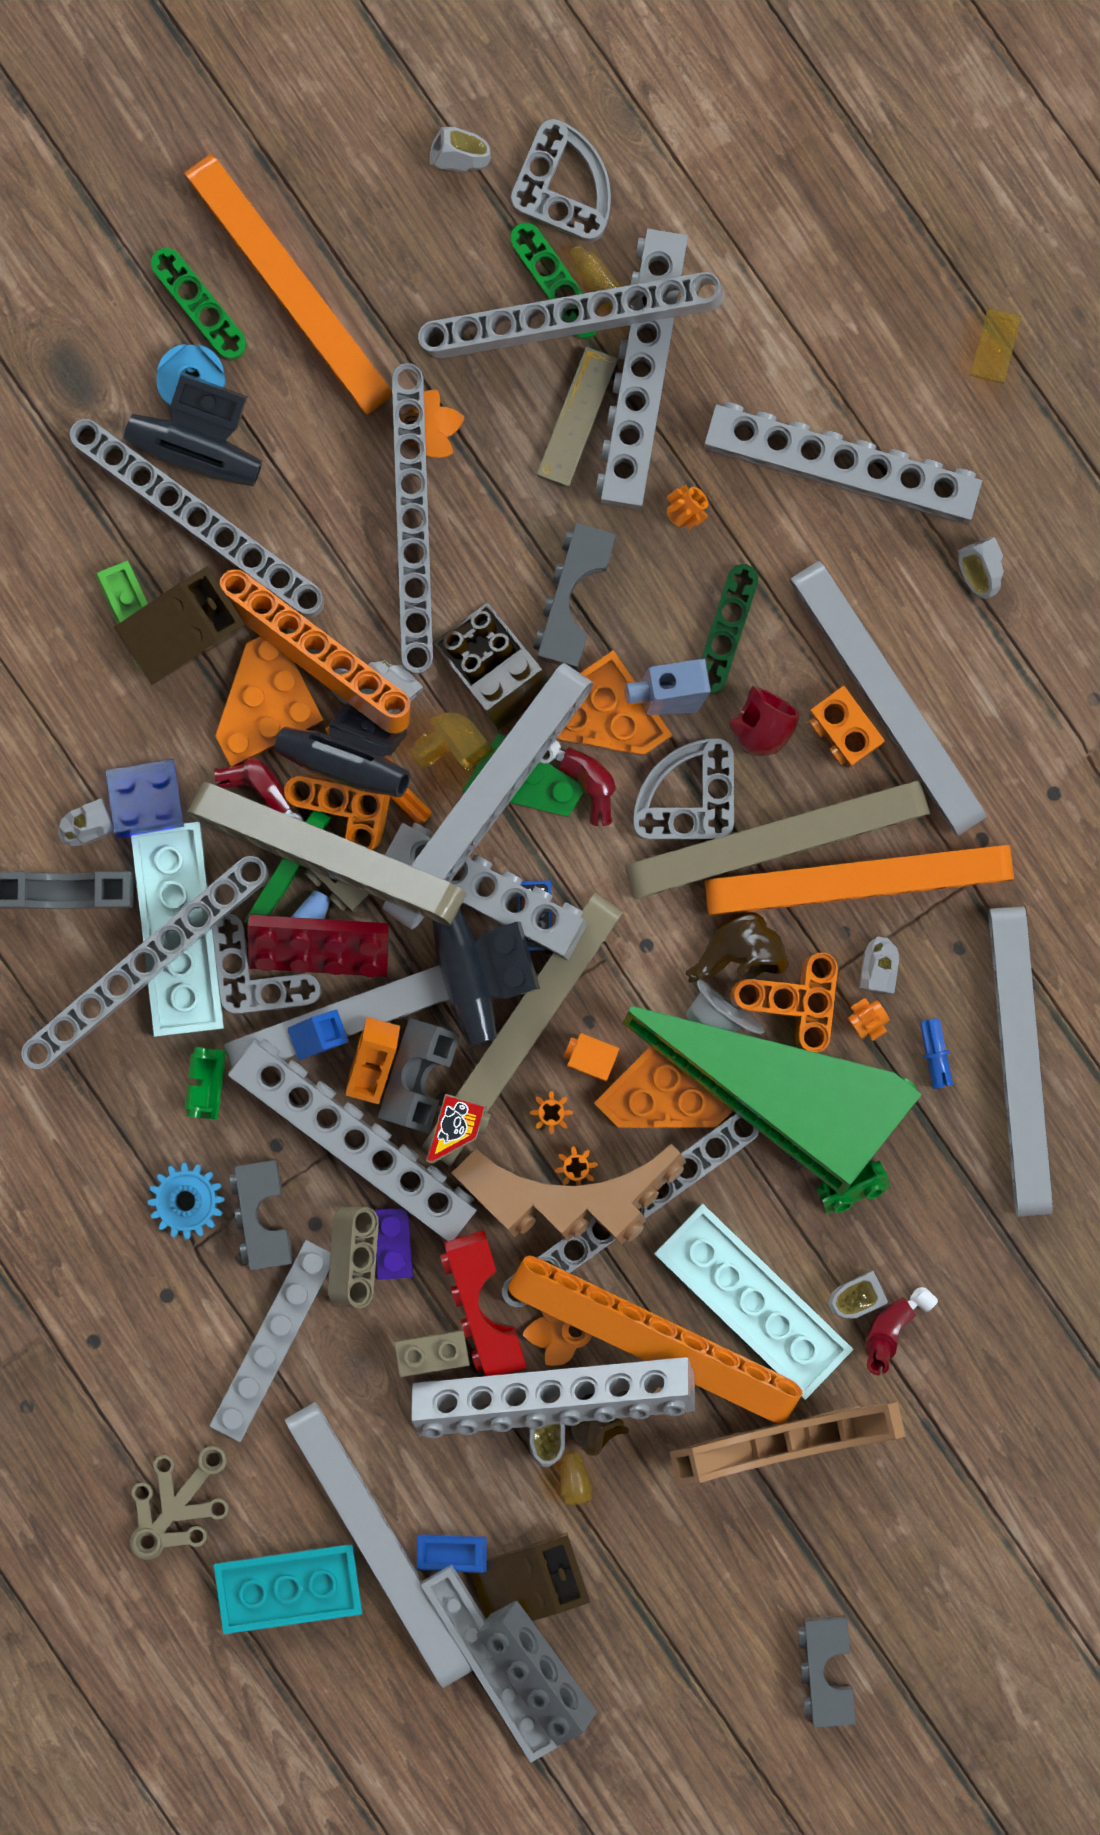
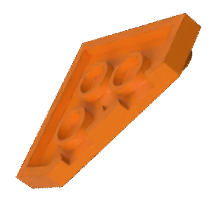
[216,636,324,766]
[556,650,673,756]
[594,1046,733,1128]

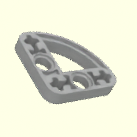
[511,119,611,242]
[633,739,734,840]

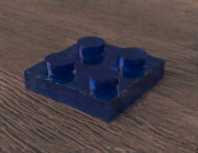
[106,759,184,838]

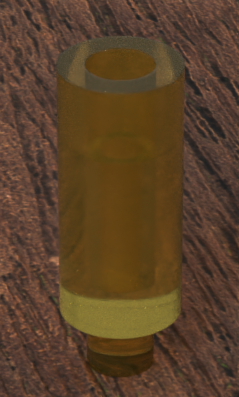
[570,244,622,309]

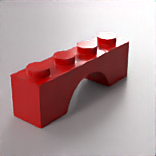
[440,1230,527,1376]

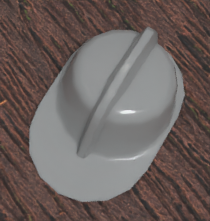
[686,980,764,1034]

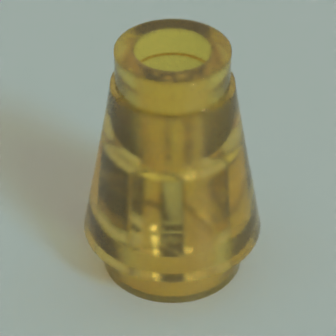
[560,1453,594,1506]

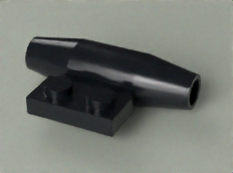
[123,373,263,487]
[275,703,410,798]
[432,908,540,1046]

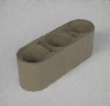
[328,1205,379,1309]

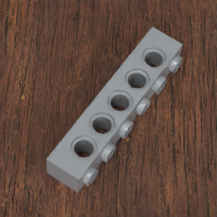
[385,822,588,960]

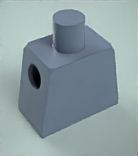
[624,659,711,715]

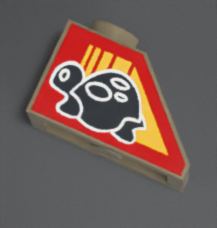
[426,1094,491,1163]

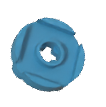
[156,344,226,406]

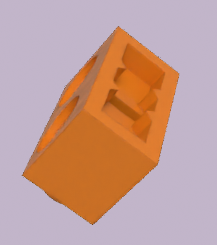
[808,686,885,769]
[345,1017,400,1104]
[564,1033,620,1082]

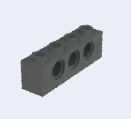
[476,1600,597,1746]

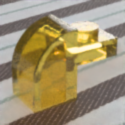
[409,713,495,770]

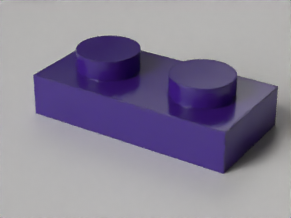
[374,1208,413,1280]

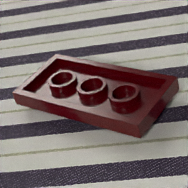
[248,915,389,977]

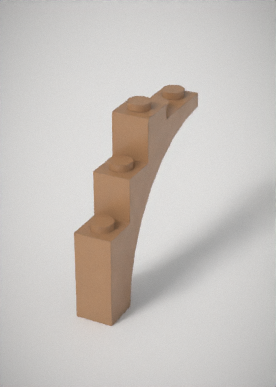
[451,1144,686,1245]
[669,1402,906,1486]

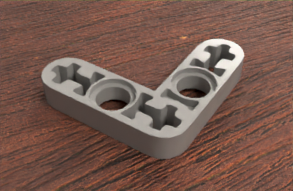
[213,914,321,1014]

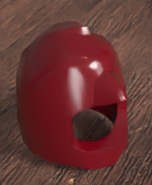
[729,685,800,756]

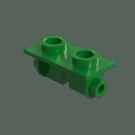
[184,1047,226,1120]
[816,1160,891,1214]

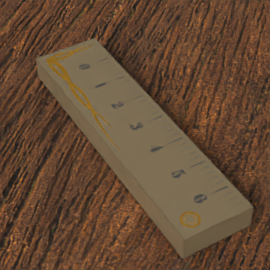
[537,347,618,488]

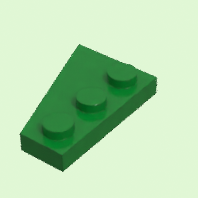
[462,733,584,817]

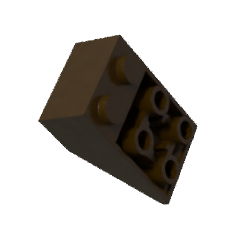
[114,566,245,686]
[433,602,548,730]
[470,1532,590,1621]

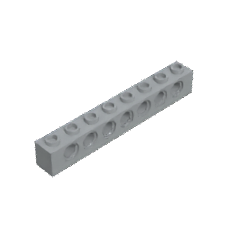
[595,229,688,511]
[704,402,982,525]
[228,1038,477,1241]
[412,1357,695,1438]

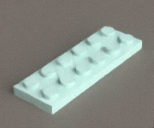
[131,822,224,1037]
[654,1204,854,1400]

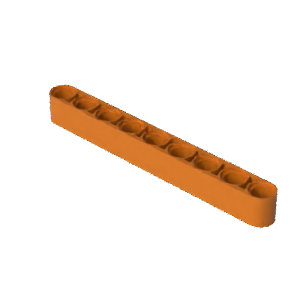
[183,153,393,416]
[704,845,1015,915]
[508,1256,803,1424]

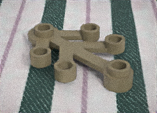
[130,1445,230,1560]

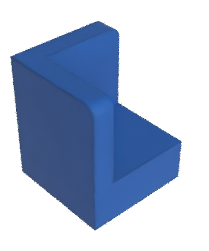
[288,1009,349,1061]

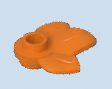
[399,390,464,458]
[523,1311,592,1366]

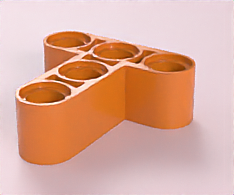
[284,755,393,850]
[730,952,838,1053]

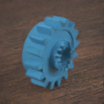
[148,1163,225,1239]

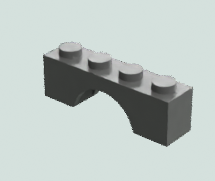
[533,523,616,671]
[0,872,134,909]

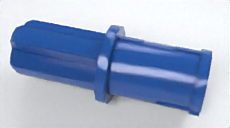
[920,1018,954,1089]

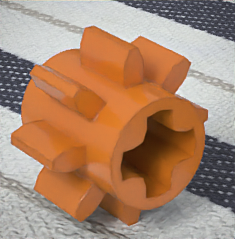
[666,485,708,530]
[847,998,891,1041]
[530,1091,573,1134]
[555,1146,598,1186]

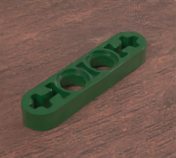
[701,564,758,695]

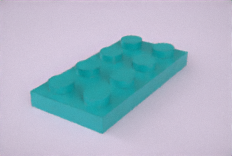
[214,1543,363,1634]

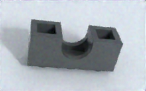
[378,1018,460,1134]
[230,1160,293,1270]
[798,1615,856,1728]

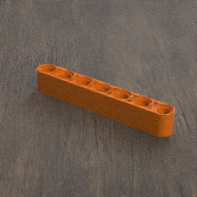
[220,569,410,733]

